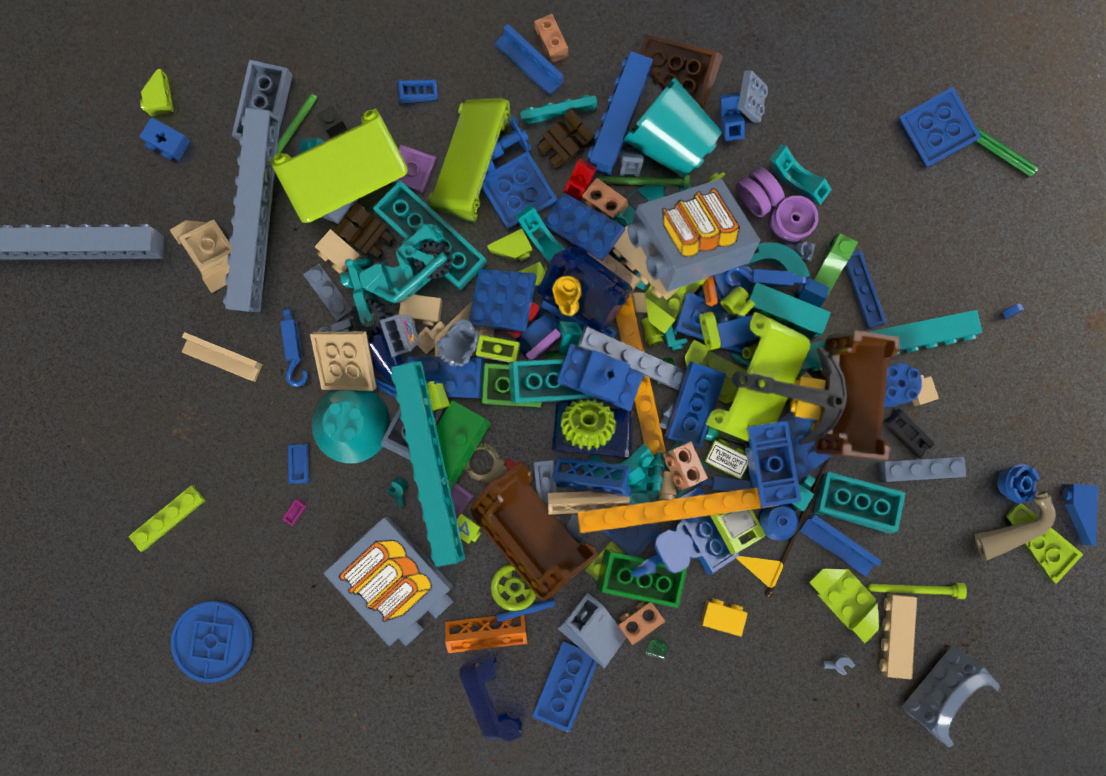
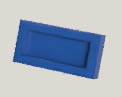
[288,444,310,484]

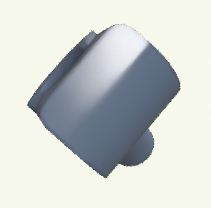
[785,241,815,262]
[659,399,675,429]
[823,653,855,675]

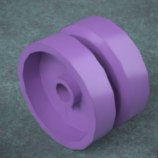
[735,166,785,217]
[769,196,818,244]

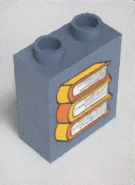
[628,178,760,292]
[323,517,454,647]

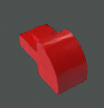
[563,158,597,201]

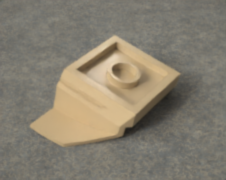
[170,219,231,293]

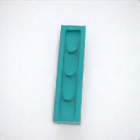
[520,95,597,125]

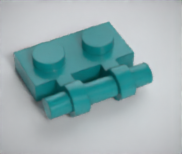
[629,452,665,494]

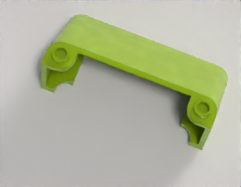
[428,98,511,224]
[269,108,408,223]
[706,312,810,442]

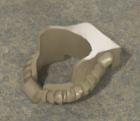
[465,443,508,485]

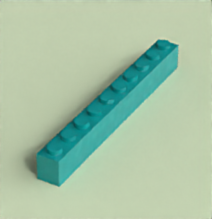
[798,310,983,375]
[391,362,465,567]

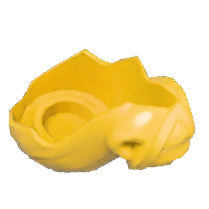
[553,276,582,317]

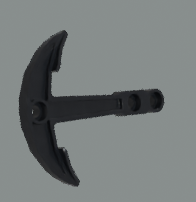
[732,347,847,445]

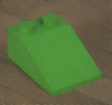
[479,363,542,407]

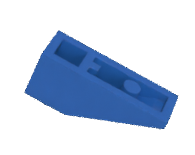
[1063,484,1098,546]

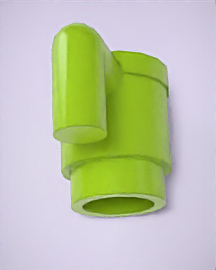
[720,286,755,316]

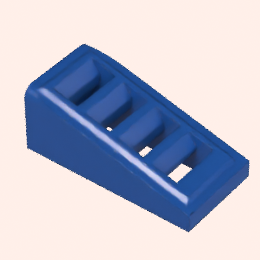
[396,80,438,104]

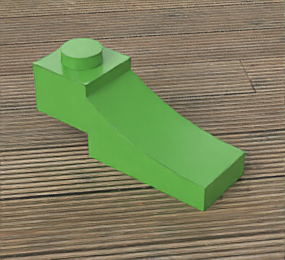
[814,234,858,296]

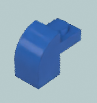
[718,92,745,141]
[516,313,559,357]

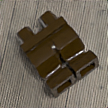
[537,108,595,168]
[334,202,395,260]

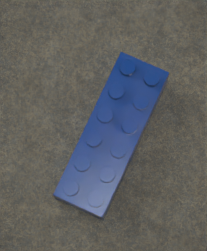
[587,51,653,176]

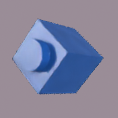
[796,277,829,308]

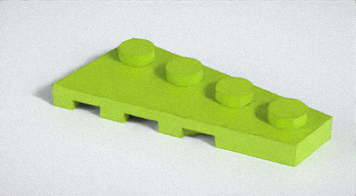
[1005,503,1083,584]

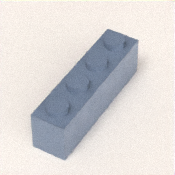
[878,457,966,482]

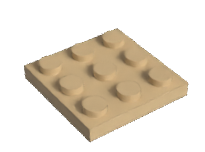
[310,332,377,391]

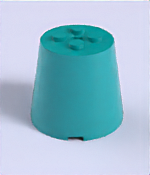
[623,77,722,178]

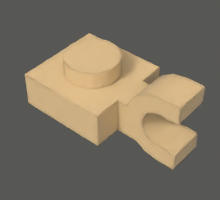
[417,321,446,354]

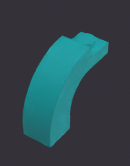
[769,144,832,205]
[515,204,572,273]
[744,243,810,278]
[581,444,654,486]

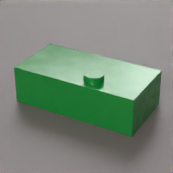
[412,400,491,491]
[596,549,687,608]

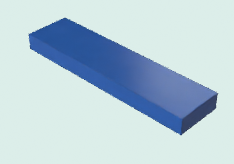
[845,250,887,330]

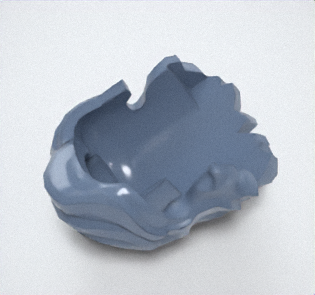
[436,319,480,367]

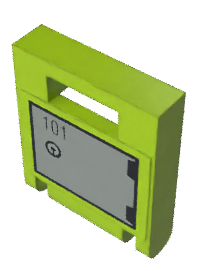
[710,510,766,555]

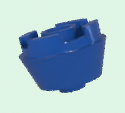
[997,464,1040,503]
[759,503,799,541]

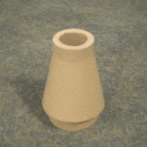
[657,471,677,501]

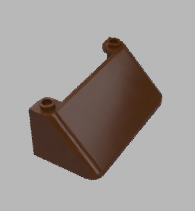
[814,330,900,460]
[471,462,599,601]

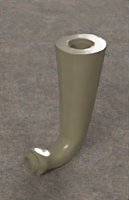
[975,491,1056,561]

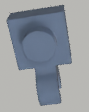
[318,319,354,332]

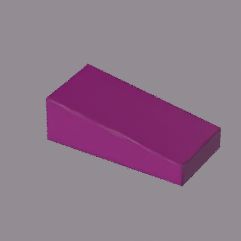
[282,498,307,526]

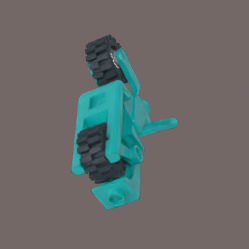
[340,224,455,335]

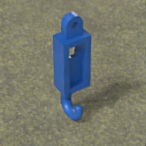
[725,266,807,288]
[280,307,308,387]
[697,477,757,492]

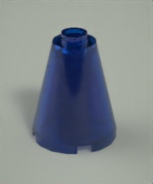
[367,331,403,383]

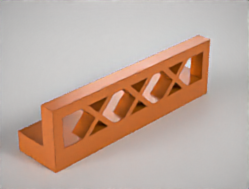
[445,615,528,653]

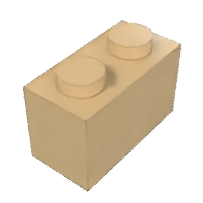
[315,229,363,274]
[399,295,443,327]

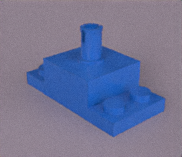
[556,344,644,411]
[745,421,801,508]

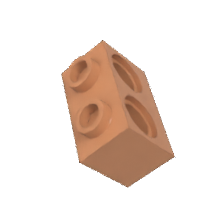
[534,14,568,63]
[582,178,628,221]
[663,442,708,491]
[618,601,665,645]

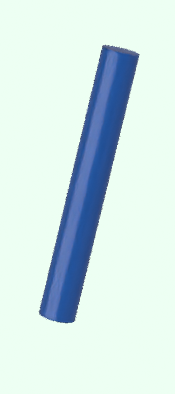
[496,598,555,622]

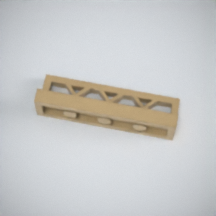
[182,332,263,382]
[548,491,630,515]

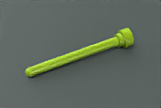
[867,583,967,599]

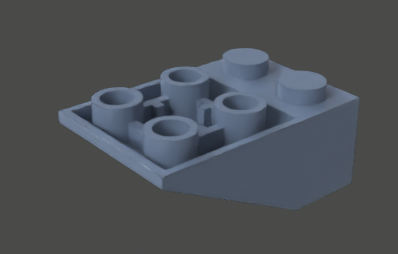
[558,593,627,668]

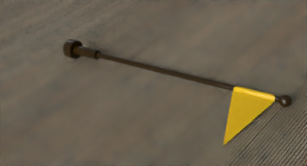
[736,457,831,598]

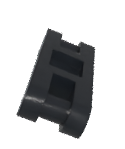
[884,408,935,458]

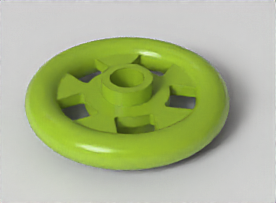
[491,563,536,611]

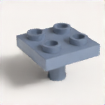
[730,70,768,123]

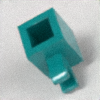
[789,475,816,511]

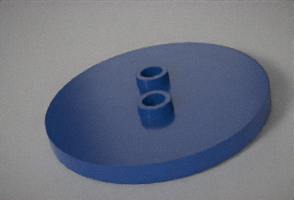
[170,601,252,683]

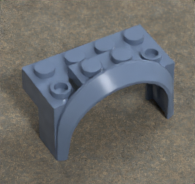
[902,645,1000,748]

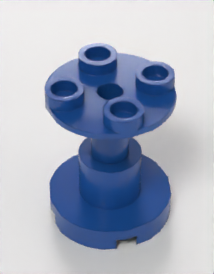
[487,115,531,174]
[884,363,922,407]

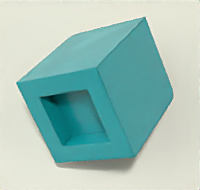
[558,321,582,353]

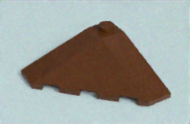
[641,34,723,109]

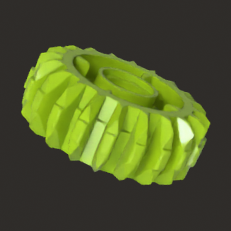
[561,397,616,450]

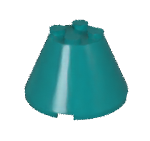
[312,390,391,464]

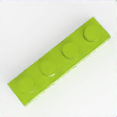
[128,486,205,552]

